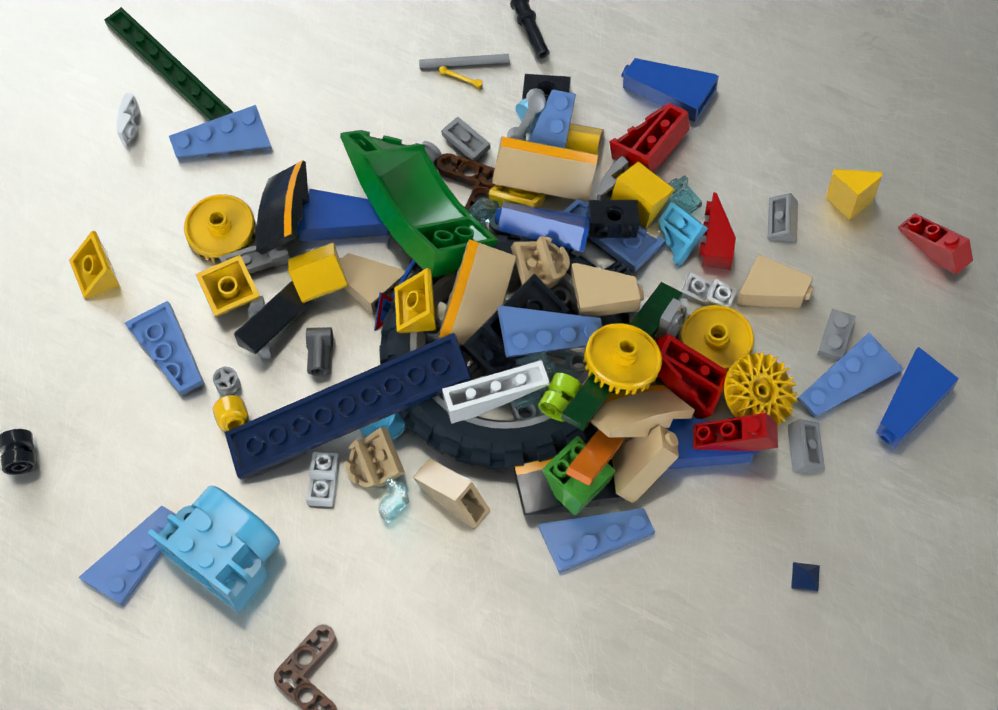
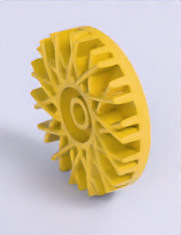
[184,194,256,262]
[679,305,754,370]
[583,323,662,395]
[724,352,797,425]

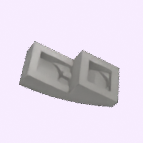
[597,156,628,200]

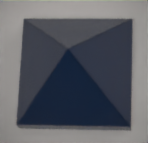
[791,562,820,592]

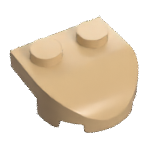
[511,236,570,288]
[345,427,405,488]

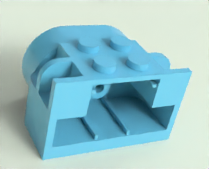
[148,485,280,613]

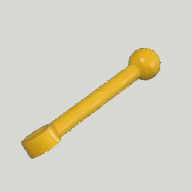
[439,66,482,89]

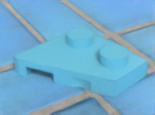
[658,201,708,266]

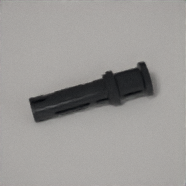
[510,0,550,59]

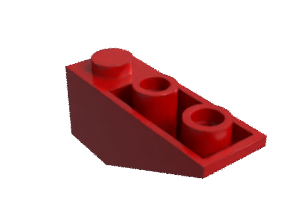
[699,192,736,270]
[898,213,973,274]
[693,413,778,452]

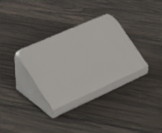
[768,193,798,242]
[788,419,825,472]

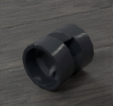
[0,429,36,475]

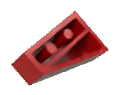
[609,103,690,173]
[655,334,728,419]

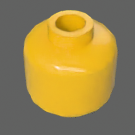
[213,395,249,431]

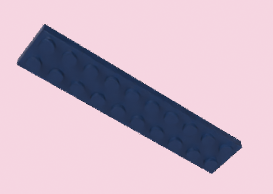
[225,333,472,480]

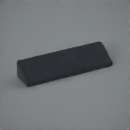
[234,281,317,354]

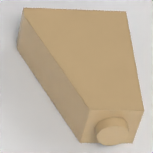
[340,253,407,315]
[737,254,814,308]
[571,263,644,317]
[612,425,679,503]
[413,458,490,529]

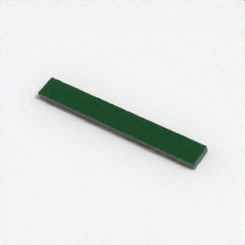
[104,7,233,121]
[561,282,683,431]

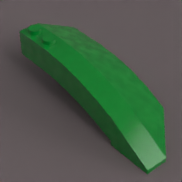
[340,130,498,278]

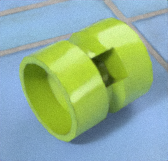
[538,373,583,422]

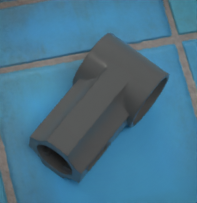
[306,327,333,377]

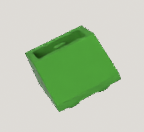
[542,436,616,516]

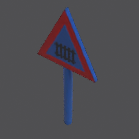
[374,259,416,331]

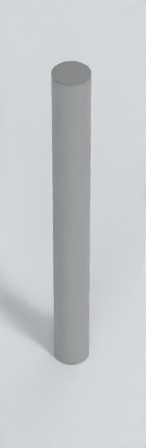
[419,54,510,69]

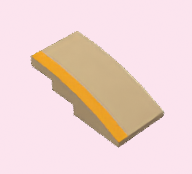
[492,136,598,202]
[438,239,516,346]
[591,385,695,438]

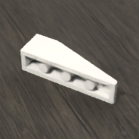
[442,360,550,424]

